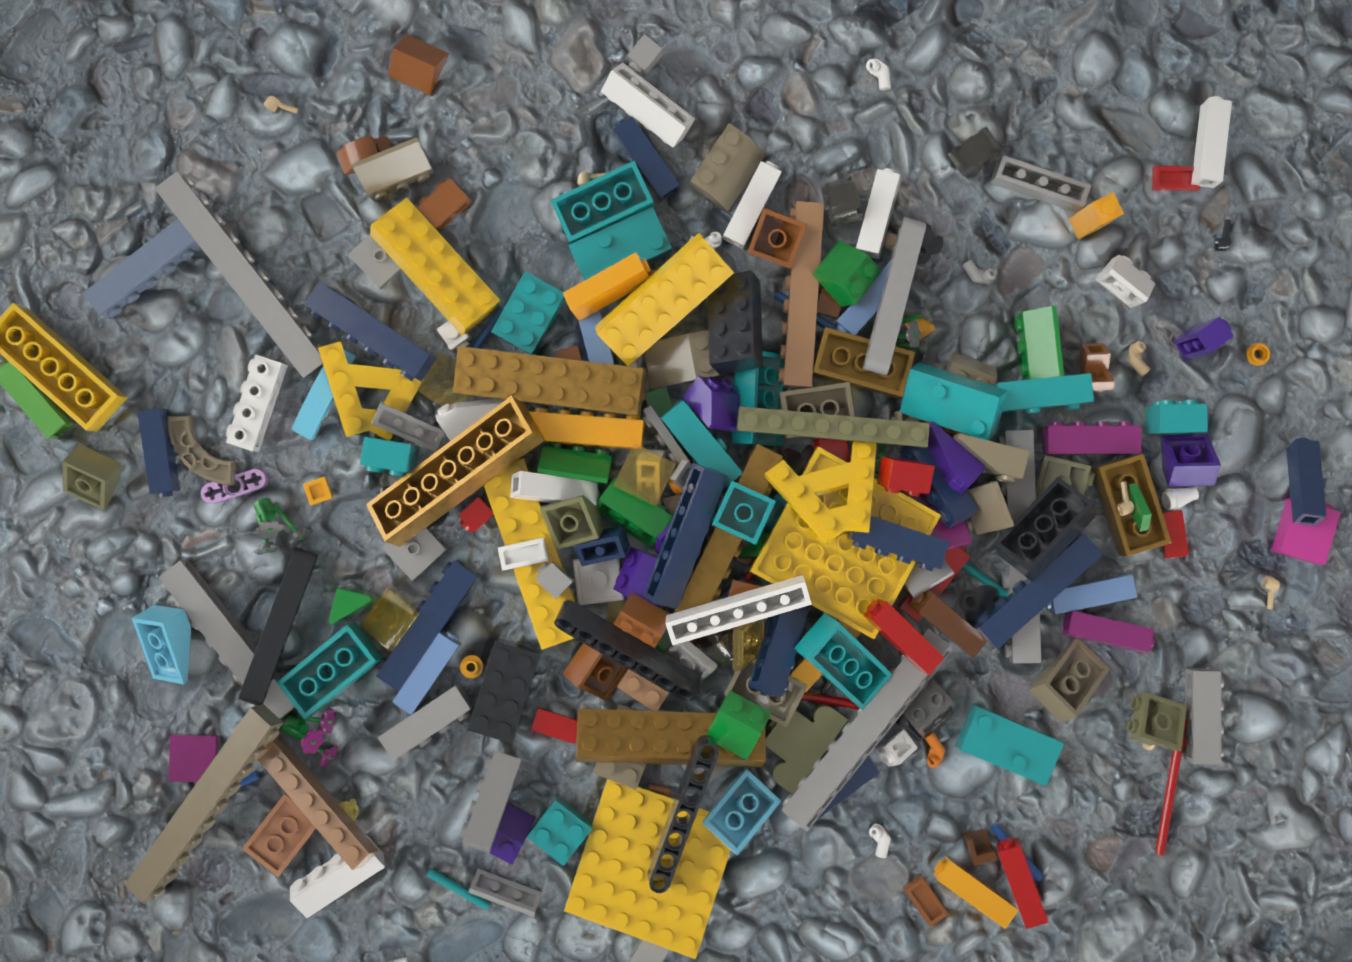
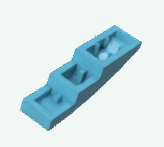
[291,348,357,440]

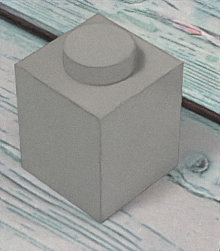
[627,34,663,77]
[535,561,574,599]

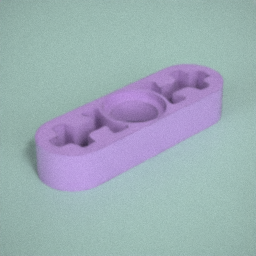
[201,469,269,504]

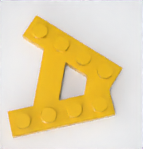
[318,341,423,441]
[765,441,876,544]

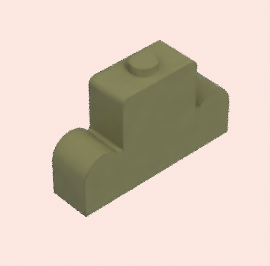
[765,703,848,795]

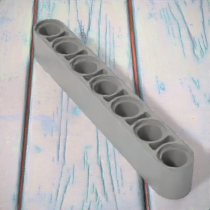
[863,217,926,375]

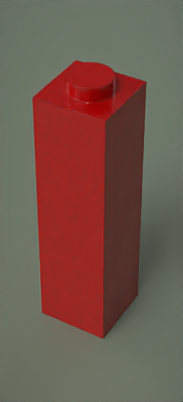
[897,546,970,622]
[863,598,944,675]
[997,837,1049,929]

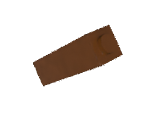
[909,590,987,658]

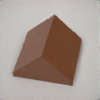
[388,34,449,95]

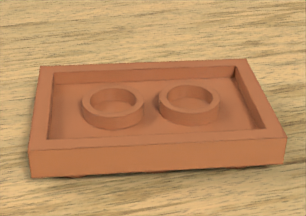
[242,793,316,877]

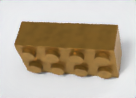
[813,327,915,399]
[1092,454,1172,557]

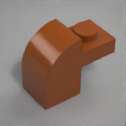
[336,135,391,175]
[1079,343,1115,392]

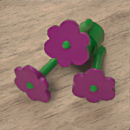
[282,708,338,769]

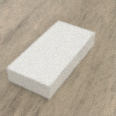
[498,538,549,571]

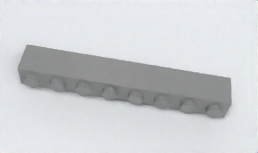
[158,559,295,719]

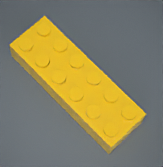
[370,197,500,336]
[595,232,734,366]
[0,303,128,432]

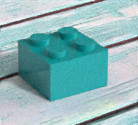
[1145,399,1208,435]
[360,437,419,477]
[711,481,776,545]
[527,795,593,866]

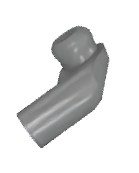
[962,259,996,284]

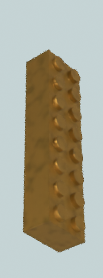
[453,346,646,416]
[366,396,545,547]
[674,444,783,613]
[576,708,766,767]

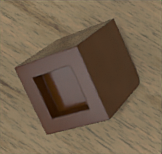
[963,828,997,866]

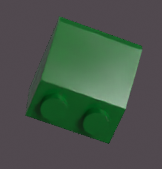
[812,241,882,307]
[706,690,771,760]

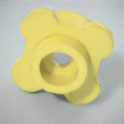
[340,799,358,821]

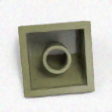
[63,444,121,510]
[540,495,605,550]

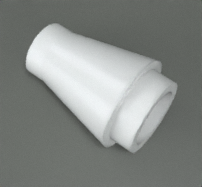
[1161,486,1199,511]

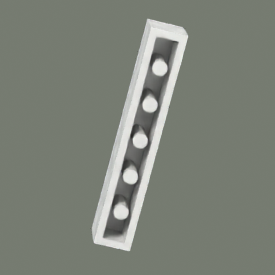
[665,575,812,645]

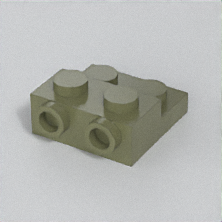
[1036,455,1096,499]
[1127,692,1187,751]

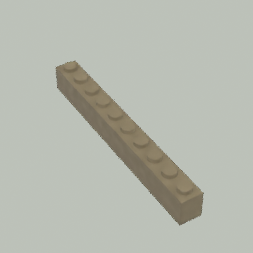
[125,704,284,904]

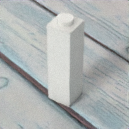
[1191,96,1232,188]
[723,161,782,249]
[856,168,900,260]
[510,471,599,505]

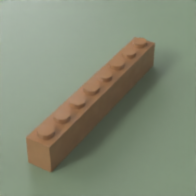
[778,201,824,389]
[233,724,379,870]

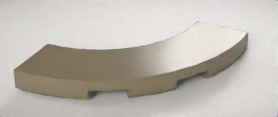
[168,416,236,485]

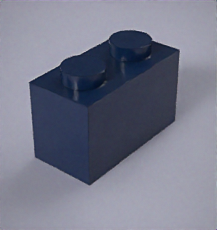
[575,525,630,566]

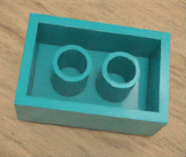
[491,271,566,355]

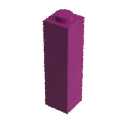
[1062,611,1155,653]

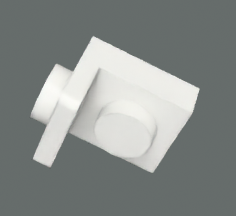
[436,321,472,352]
[876,729,918,767]

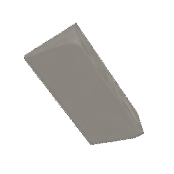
[904,559,954,598]

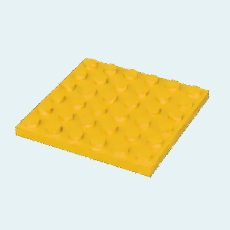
[750,447,941,639]
[564,779,731,959]

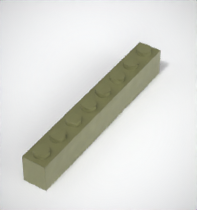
[736,406,930,448]

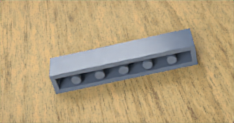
[82,219,200,318]

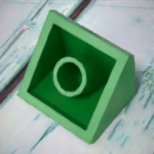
[329,585,381,625]

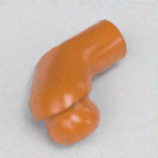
[924,731,945,768]

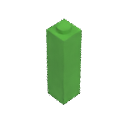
[0,361,75,439]

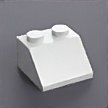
[1095,255,1155,308]

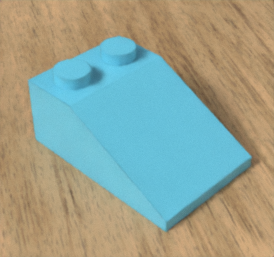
[132,605,191,684]
[701,769,781,855]

